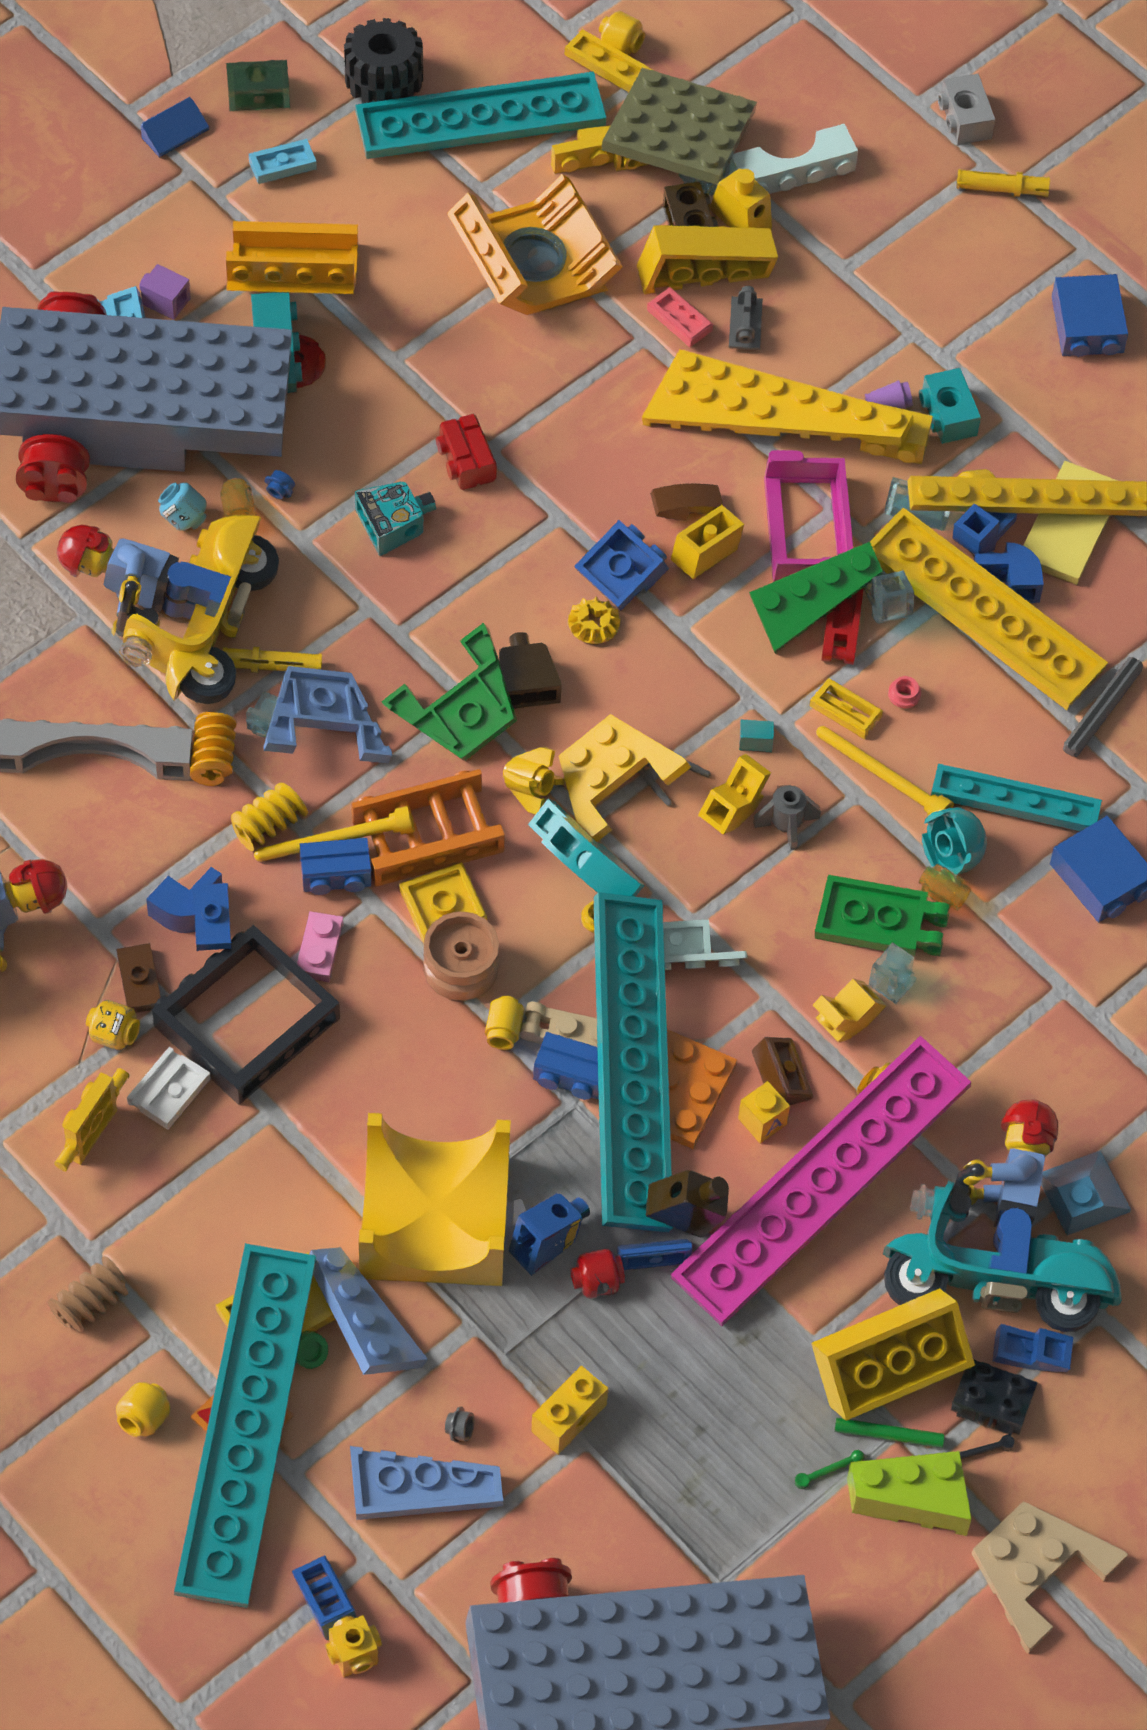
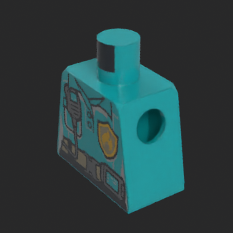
[355,481,436,556]

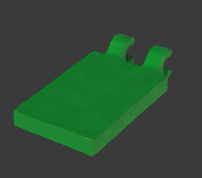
[815,874,950,956]

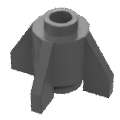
[753,785,821,849]

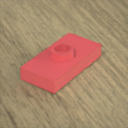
[647,287,713,347]

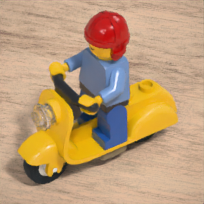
[56,515,279,704]

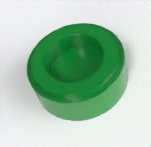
[296,1331,329,1369]

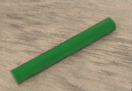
[834,1417,945,1448]

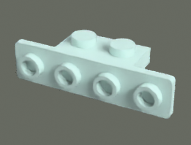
[663,919,747,970]

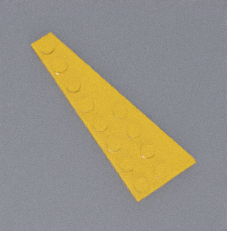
[642,349,914,446]

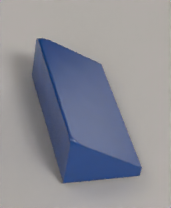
[141,97,209,157]
[617,1239,692,1270]

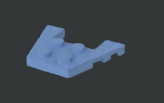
[263,666,392,763]

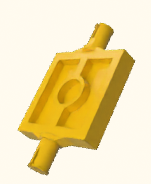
[54,1068,130,1172]

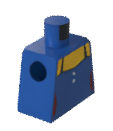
[508,1193,590,1276]

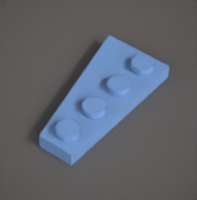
[309,1247,428,1375]
[350,1446,503,1520]

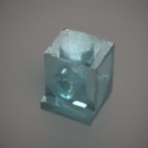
[868,942,917,1004]

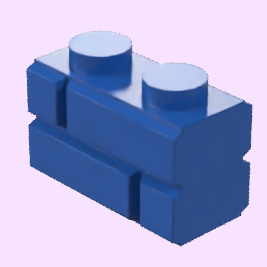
[300,838,371,895]
[533,1032,599,1100]

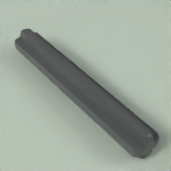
[1063,657,1143,757]

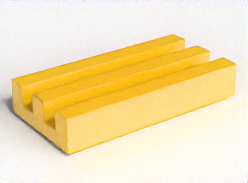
[809,678,883,739]

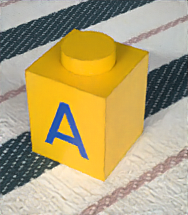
[738,1081,790,1144]

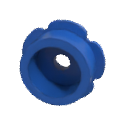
[265,470,295,499]

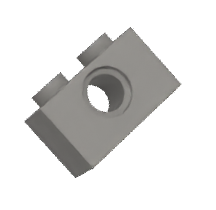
[938,73,995,145]

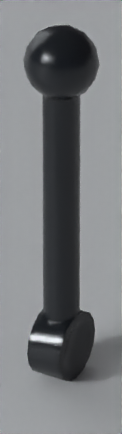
[948,1435,1015,1459]

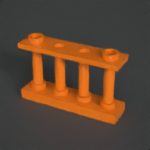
[351,769,505,887]

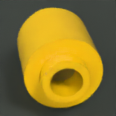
[485,996,525,1050]

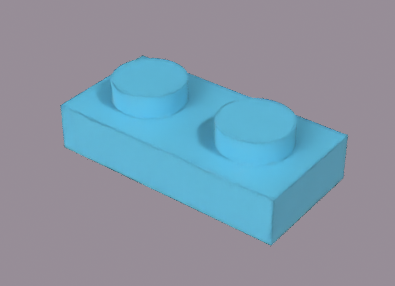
[249,139,317,184]

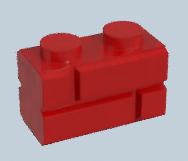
[436,413,497,490]

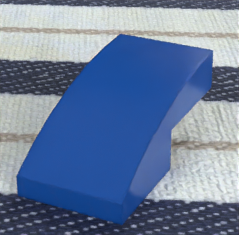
[992,1324,1074,1372]

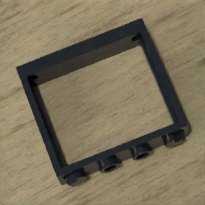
[152,925,340,1105]

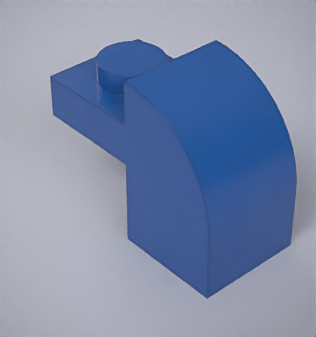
[952,503,1017,555]
[974,542,1044,603]
[146,867,223,933]

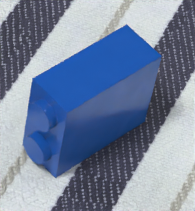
[1051,274,1128,357]
[1050,816,1147,923]

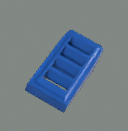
[292,1555,357,1640]

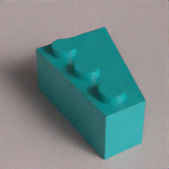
[251,292,302,393]

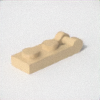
[520,1002,597,1047]

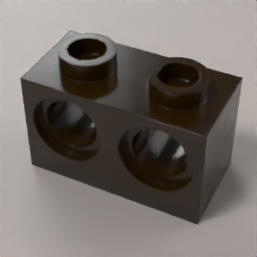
[663,181,718,227]

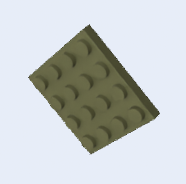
[602,68,757,185]

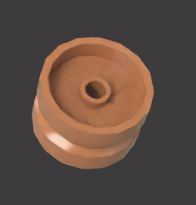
[423,912,499,1001]

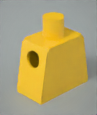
[711,169,772,230]

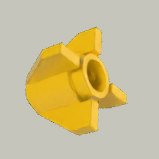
[503,747,565,815]

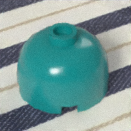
[922,807,987,877]

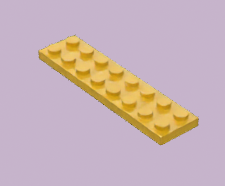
[870,507,1108,710]

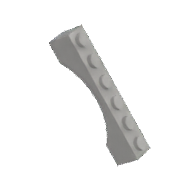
[0,719,194,781]

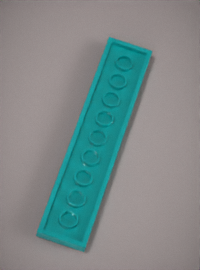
[593,892,673,1232]
[174,1243,316,1608]

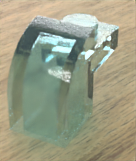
[864,571,914,624]

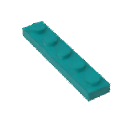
[931,763,1102,831]

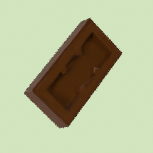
[116,943,161,1013]

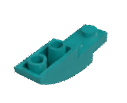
[528,799,645,897]

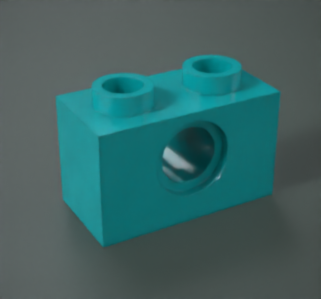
[919,368,981,444]

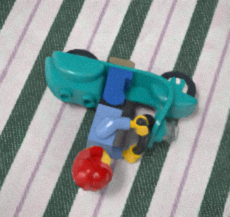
[883,1099,1122,1332]

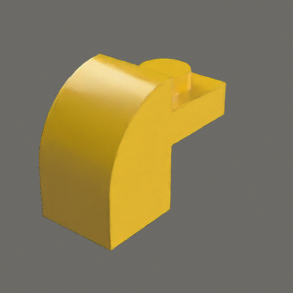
[698,754,771,835]
[813,979,887,1042]

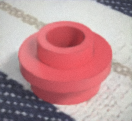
[888,676,921,708]

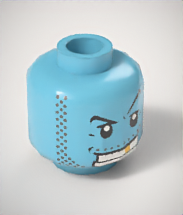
[158,483,207,531]

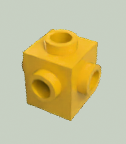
[325,1615,382,1678]

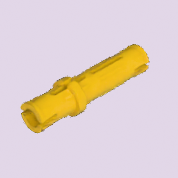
[956,169,1050,197]
[223,646,322,673]

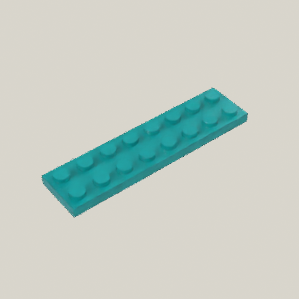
[355,71,606,159]

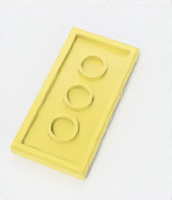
[1023,461,1118,585]

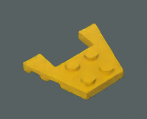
[558,714,691,842]

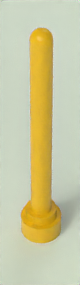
[816,726,954,817]
[254,806,415,862]

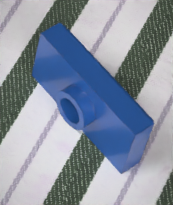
[193,883,231,951]

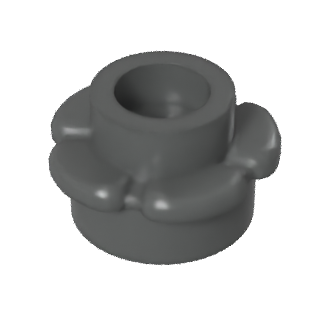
[445,1407,475,1443]

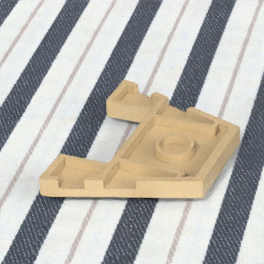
[972,1501,1128,1654]

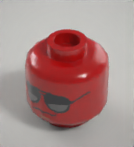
[570,1249,625,1299]

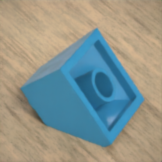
[1041,1150,1131,1235]

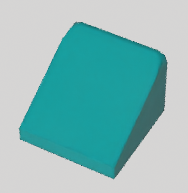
[739,719,774,752]

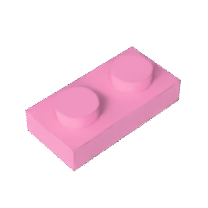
[297,911,343,982]

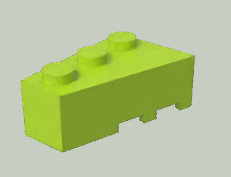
[847,1451,972,1536]

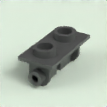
[729,286,763,350]

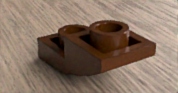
[650,483,724,521]

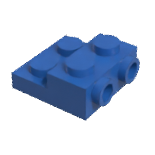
[574,520,669,611]

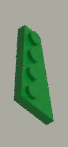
[749,542,883,653]

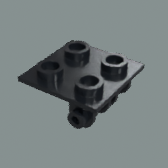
[951,1360,1038,1436]

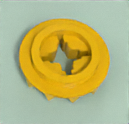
[568,596,620,644]

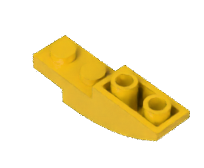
[551,126,650,174]

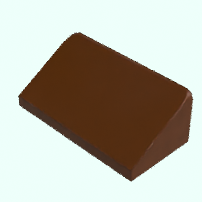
[752,1037,814,1105]

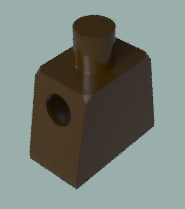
[499,632,562,709]
[646,1170,729,1238]

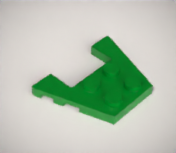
[381,623,517,761]

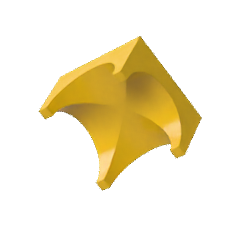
[358,1113,511,1286]

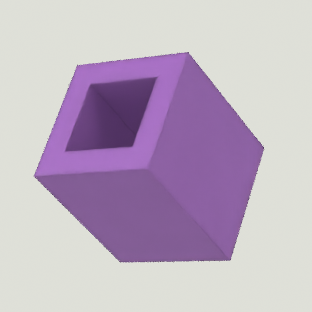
[139,264,191,320]

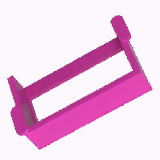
[764,450,853,582]

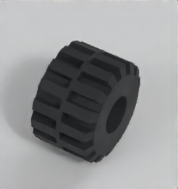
[344,18,423,103]

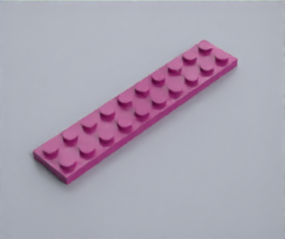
[671,1036,971,1327]

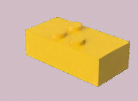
[811,1288,975,1421]

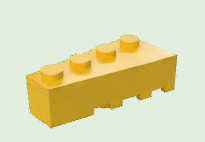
[636,225,778,294]

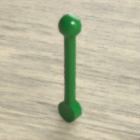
[795,1450,865,1489]

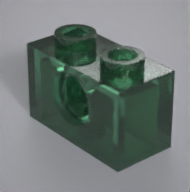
[226,60,290,111]

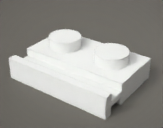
[127,1046,211,1130]

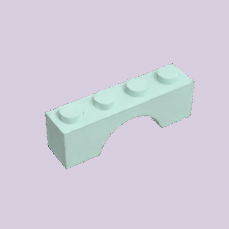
[729,124,858,194]

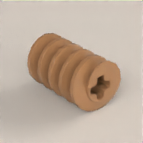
[48,1256,128,1332]

